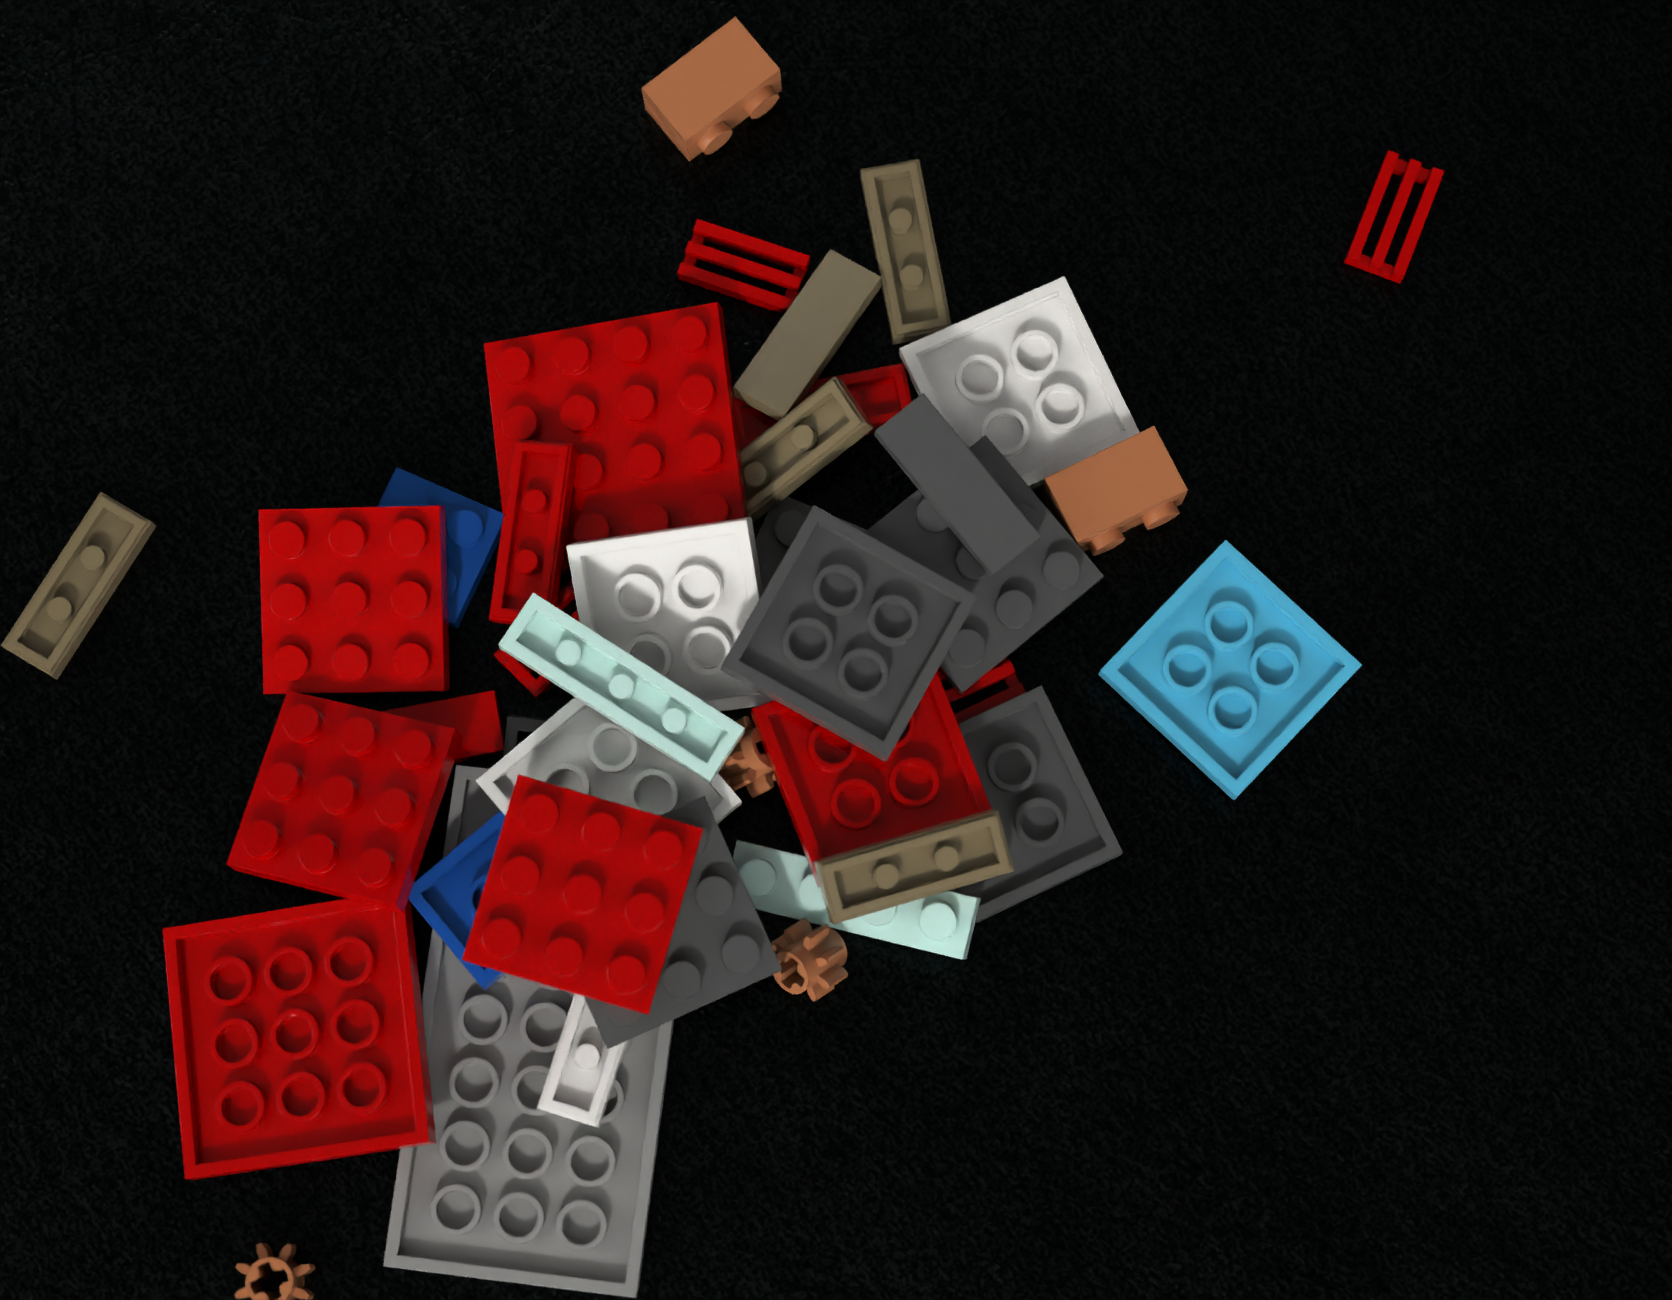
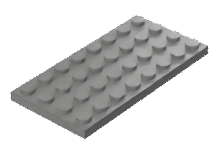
[383,765,674,1298]

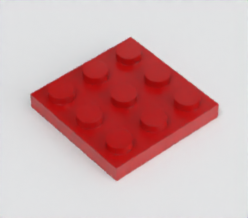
[258,505,450,694]
[750,672,992,887]
[226,690,463,913]
[462,774,704,1015]

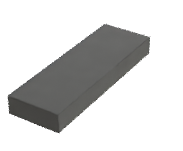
[874,393,1041,578]

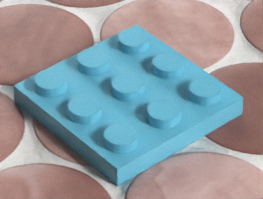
[1098,540,1362,800]

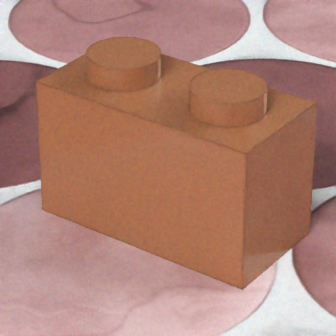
[642,16,782,161]
[1041,426,1188,556]

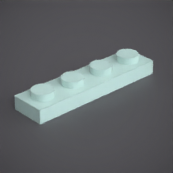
[498,593,745,784]
[733,840,981,960]

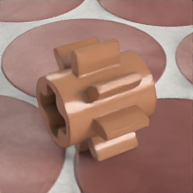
[718,716,776,798]
[771,918,848,1001]
[234,1243,315,1300]

